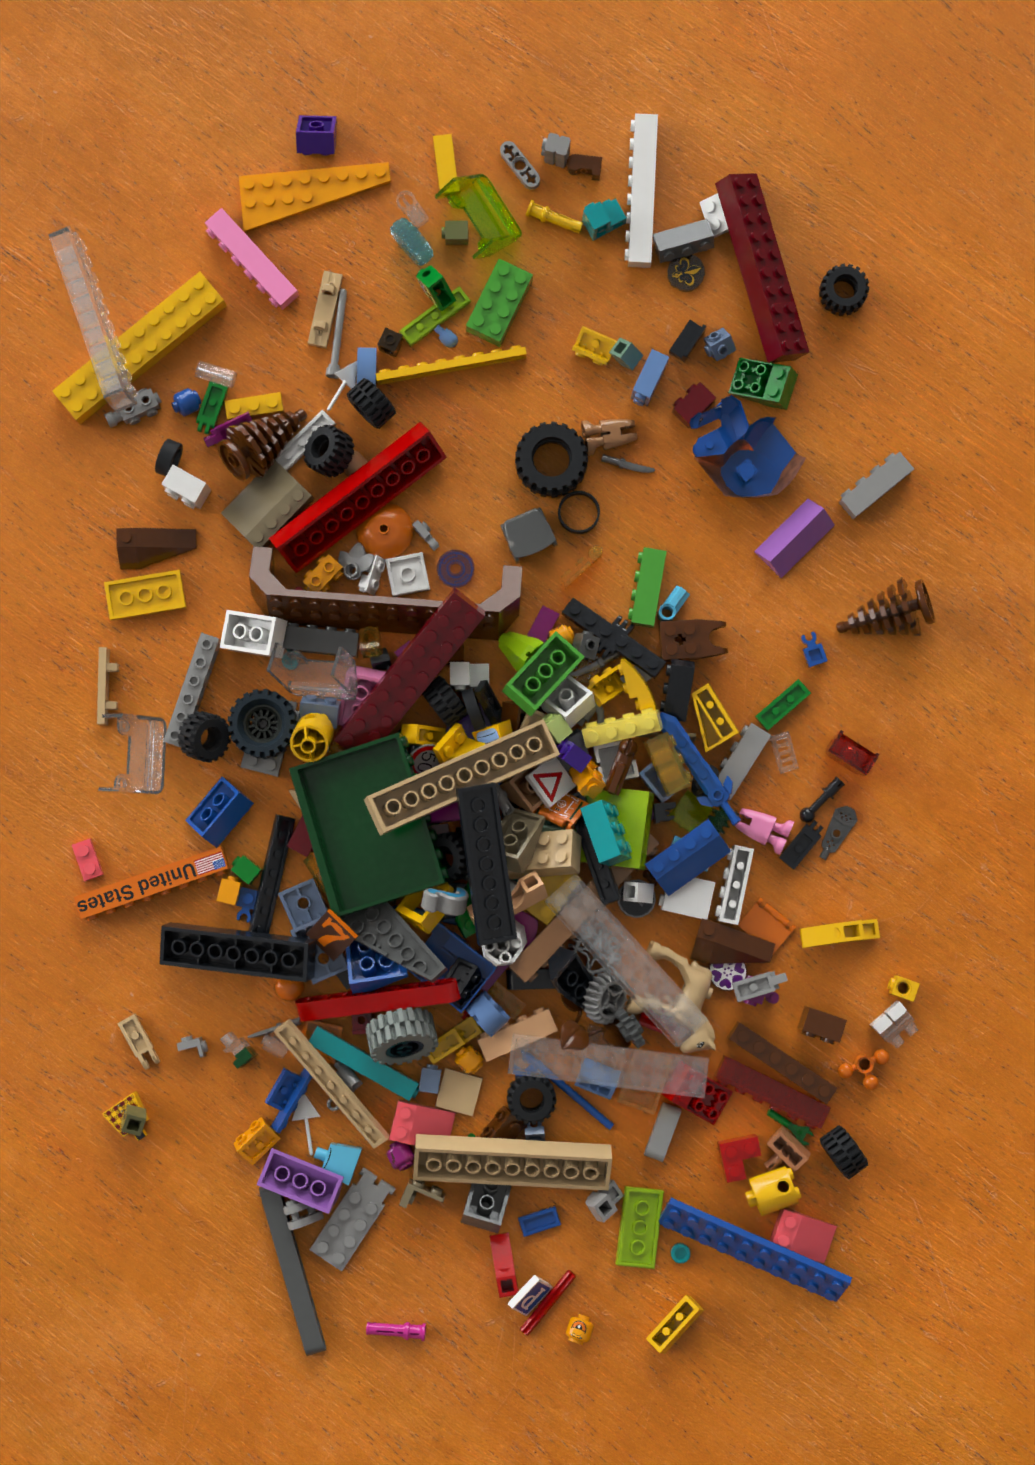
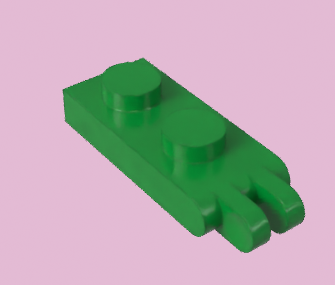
[196,381,228,435]

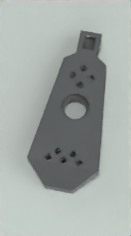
[819,806,858,860]

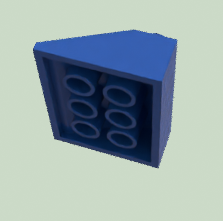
[346,905,408,994]

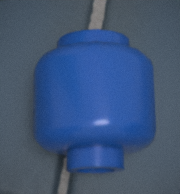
[171,388,201,416]

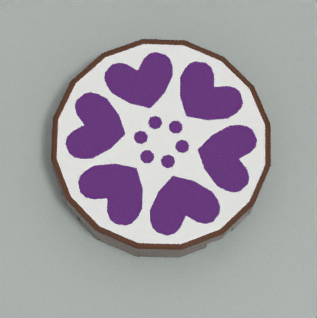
[709,963,747,991]

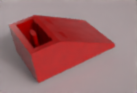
[661,1060,733,1125]

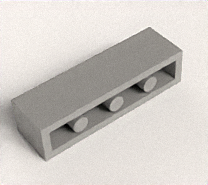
[838,452,914,519]
[719,723,771,801]

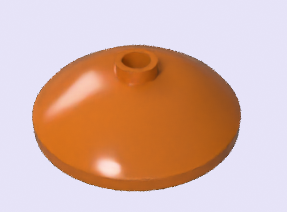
[356,503,413,559]

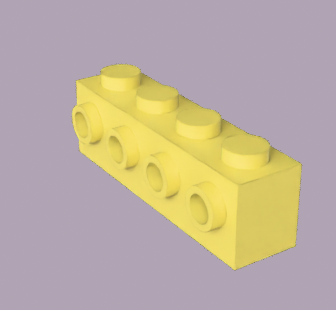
[581,708,663,748]

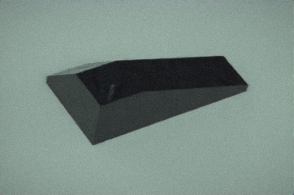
[548,947,593,1010]

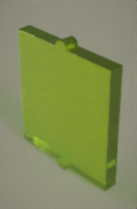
[669,790,713,832]

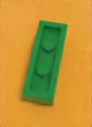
[755,679,811,731]

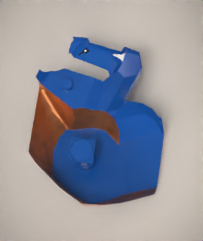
[690,395,806,497]

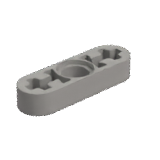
[500,141,540,190]

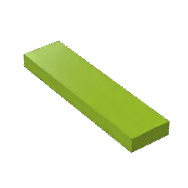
[399,286,471,347]

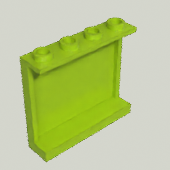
[574,789,654,870]

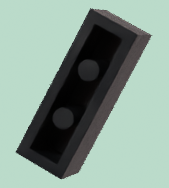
[660,659,695,722]

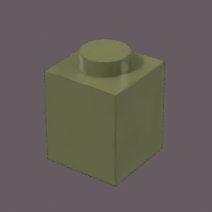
[442,221,468,245]
[121,1104,146,1136]

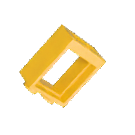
[395,883,454,934]

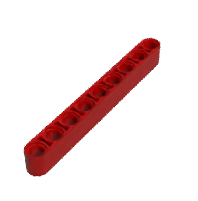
[295,978,461,1021]

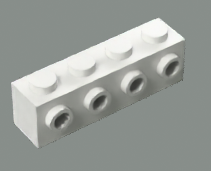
[715,845,754,925]

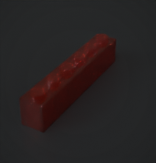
[714,1055,831,1130]

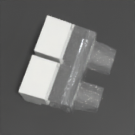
[869,1000,918,1048]

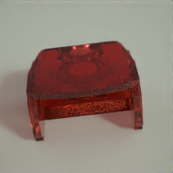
[826,730,880,776]

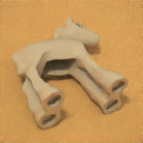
[625,940,716,1054]

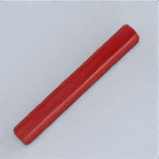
[520,1270,576,1336]

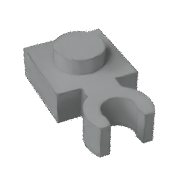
[412,520,439,551]

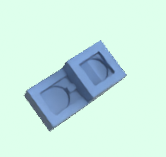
[357,347,377,386]

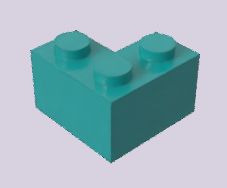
[582,199,627,241]

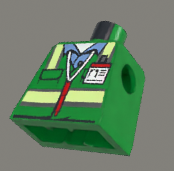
[416,266,456,312]

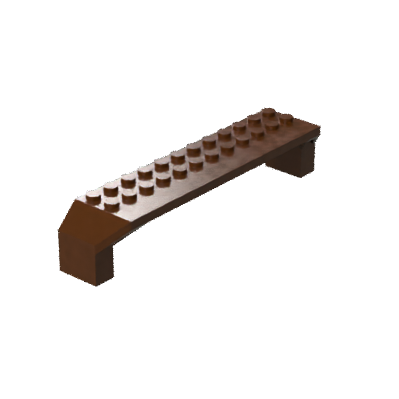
[249,546,522,640]

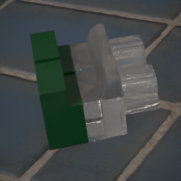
[220,1031,258,1069]

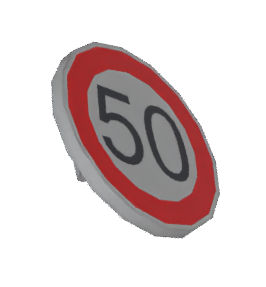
[411,744,440,774]

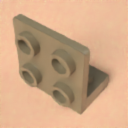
[399,1178,445,1208]

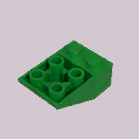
[728,358,798,410]

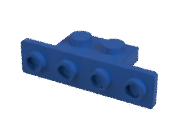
[264,1068,313,1133]

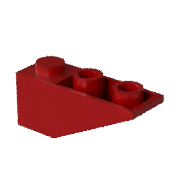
[489,1232,519,1298]

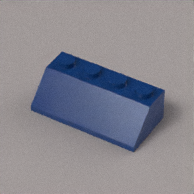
[645,819,732,896]

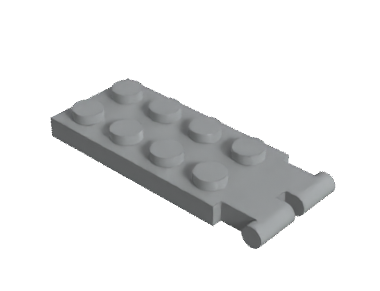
[310,1167,396,1271]

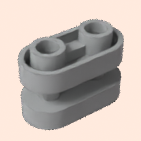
[283,1200,324,1230]

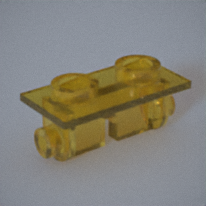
[487,981,526,1020]

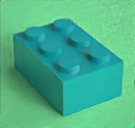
[580,800,632,866]

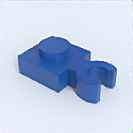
[801,631,828,668]
[236,887,258,922]

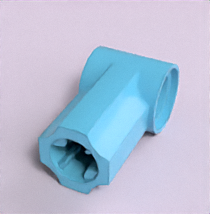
[657,585,690,621]

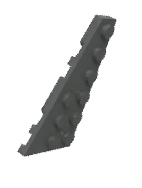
[340,902,448,983]

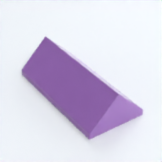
[754,499,835,578]
[257,1148,344,1214]

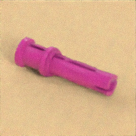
[366,1322,426,1341]

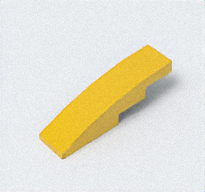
[428,1016,484,1064]

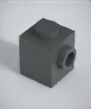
[572,631,600,661]

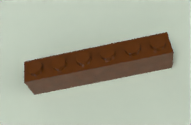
[727,1021,837,1104]

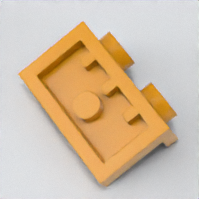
[234,1117,281,1166]

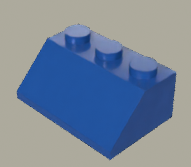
[185,776,254,848]

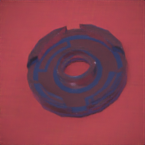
[437,550,475,588]

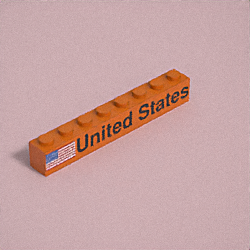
[74,846,230,921]

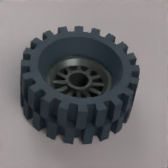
[227,689,298,759]

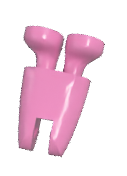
[734,808,794,855]

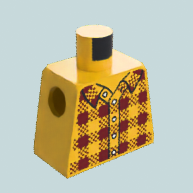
[102,1091,149,1141]

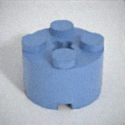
[465,991,510,1037]

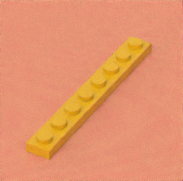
[375,345,527,385]

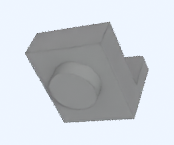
[177,1035,208,1058]

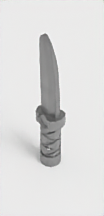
[601,454,655,473]
[570,652,620,677]
[248,1017,302,1038]

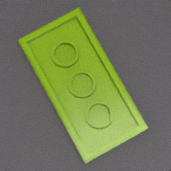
[615,1186,664,1269]

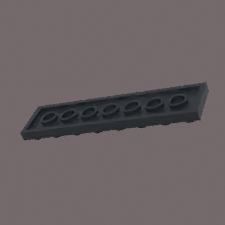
[456,782,517,946]

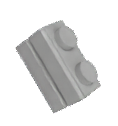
[541,132,571,168]

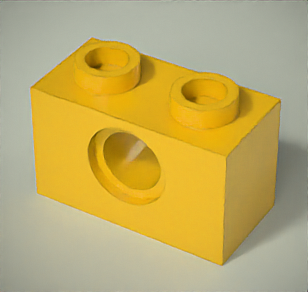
[401,724,446,746]

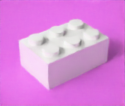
[220,610,287,659]

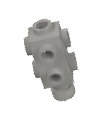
[104,388,162,428]

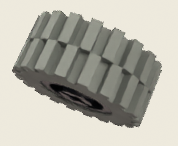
[366,1007,438,1065]

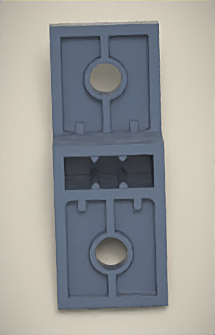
[278,878,348,984]

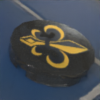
[667,254,705,292]

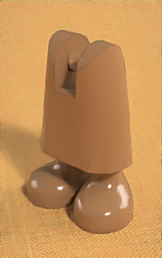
[581,419,638,456]

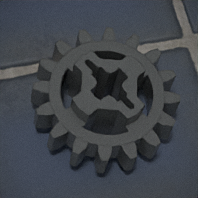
[615,1008,646,1048]

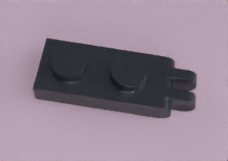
[474,680,502,725]
[778,820,824,870]

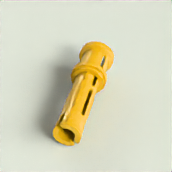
[526,200,583,234]

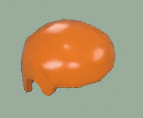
[274,979,305,1001]

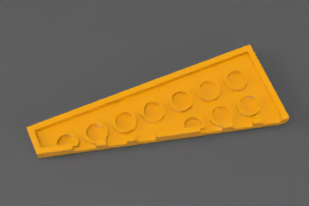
[239,162,391,233]

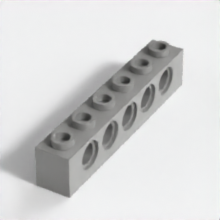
[163,633,221,748]

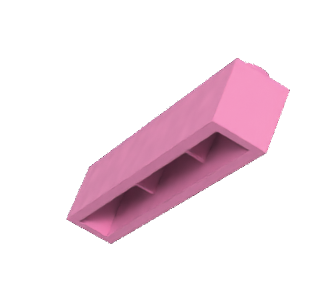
[205,208,299,310]

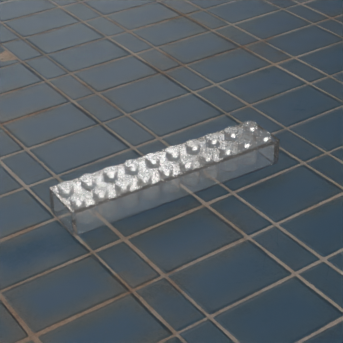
[48,226,138,413]
[544,873,708,1047]
[508,1033,709,1098]

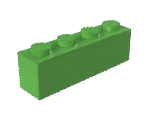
[628,547,667,628]

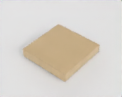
[435,1068,483,1116]

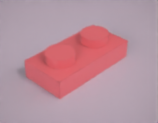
[72,838,104,881]

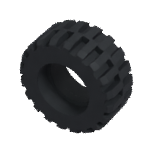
[515,421,588,498]

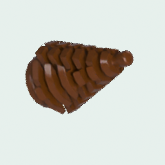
[217,409,307,481]
[836,577,935,636]

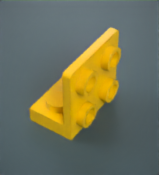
[433,723,485,764]

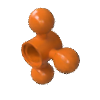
[838,1049,889,1090]

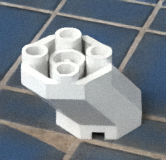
[482,920,527,966]

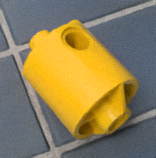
[290,713,334,762]
[745,1166,802,1216]

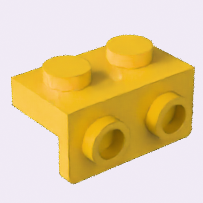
[572,326,617,366]
[587,665,624,707]

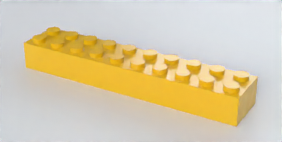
[52,272,227,425]

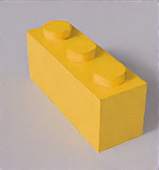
[646,1295,704,1353]

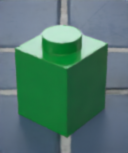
[231,855,262,885]

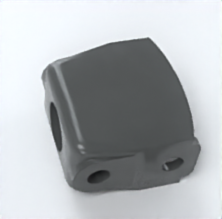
[500,507,557,564]

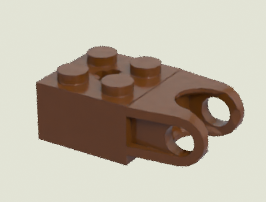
[658,619,728,662]

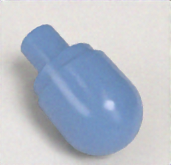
[434,325,458,348]

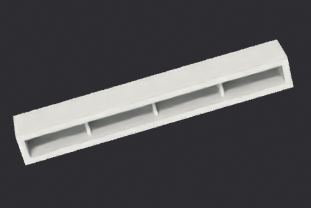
[624,113,658,268]

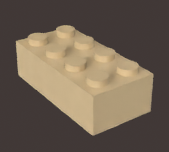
[508,829,581,880]

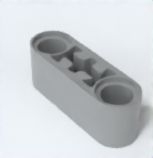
[644,1102,682,1162]

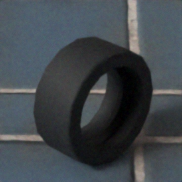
[155,439,183,476]

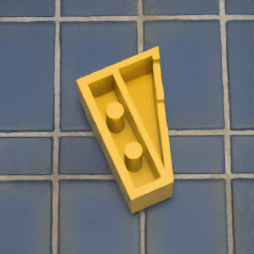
[692,683,739,753]

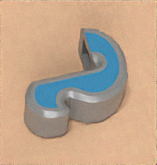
[421,887,469,916]

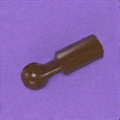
[603,738,638,796]

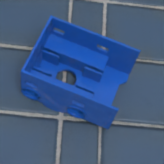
[407,921,498,1013]

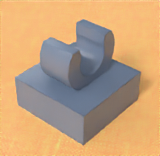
[525,1121,545,1141]

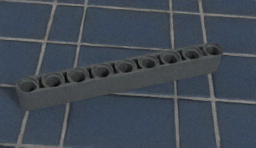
[259,1187,326,1356]

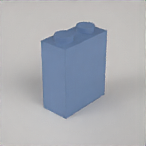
[631,349,669,406]

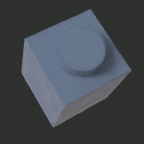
[419,1064,442,1094]

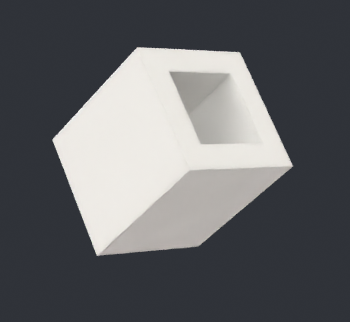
[623,882,654,903]

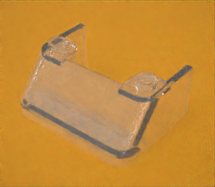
[267,642,358,700]
[98,713,167,794]

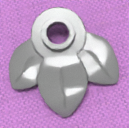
[338,542,374,580]

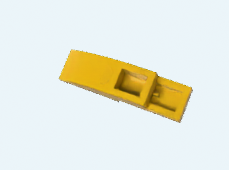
[618,658,657,713]
[799,919,880,948]

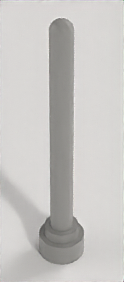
[325,289,347,379]

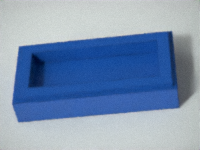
[518,1205,561,1237]

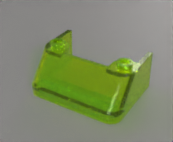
[434,174,522,259]

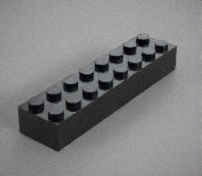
[159,922,316,982]

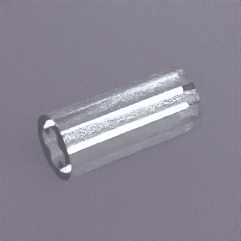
[195,361,237,389]

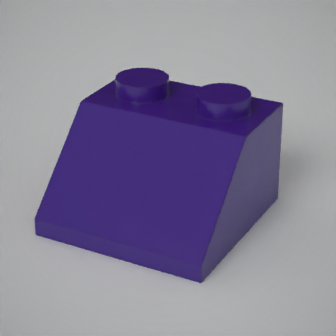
[296,115,337,156]

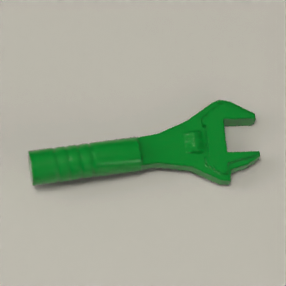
[767,1108,814,1145]

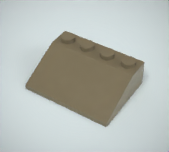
[221,460,315,547]

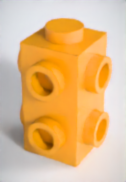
[303,554,344,592]
[569,760,606,799]

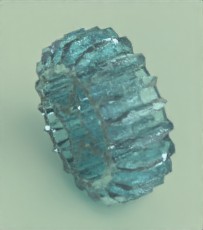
[390,218,434,266]

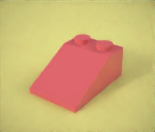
[389,1099,456,1145]
[769,1208,837,1263]

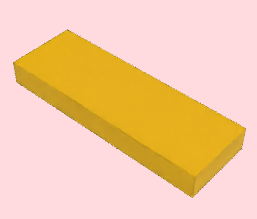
[433,134,459,193]

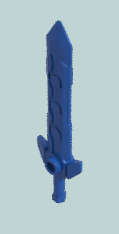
[660,712,741,826]

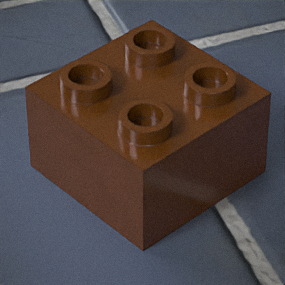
[798,1006,847,1045]

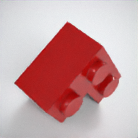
[717,1134,762,1183]

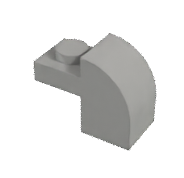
[585,1180,624,1222]

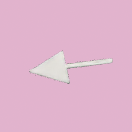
[327,361,357,411]
[292,1094,321,1156]

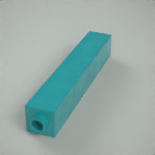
[309,1025,419,1101]

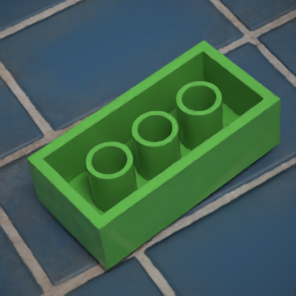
[466,259,533,347]
[502,631,584,717]

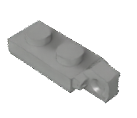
[732,971,788,1002]

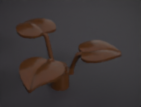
[560,995,631,1050]

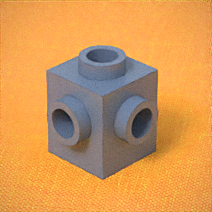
[703,328,736,361]

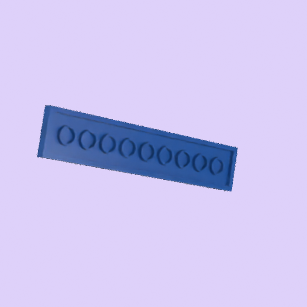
[659,1198,852,1302]

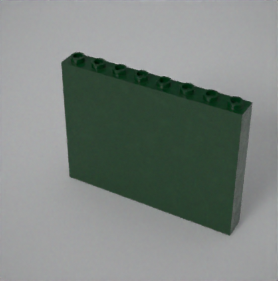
[289,732,449,918]

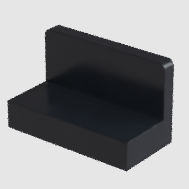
[669,320,707,362]

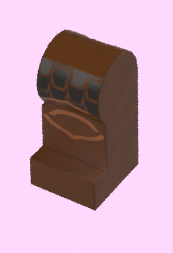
[567,154,602,181]

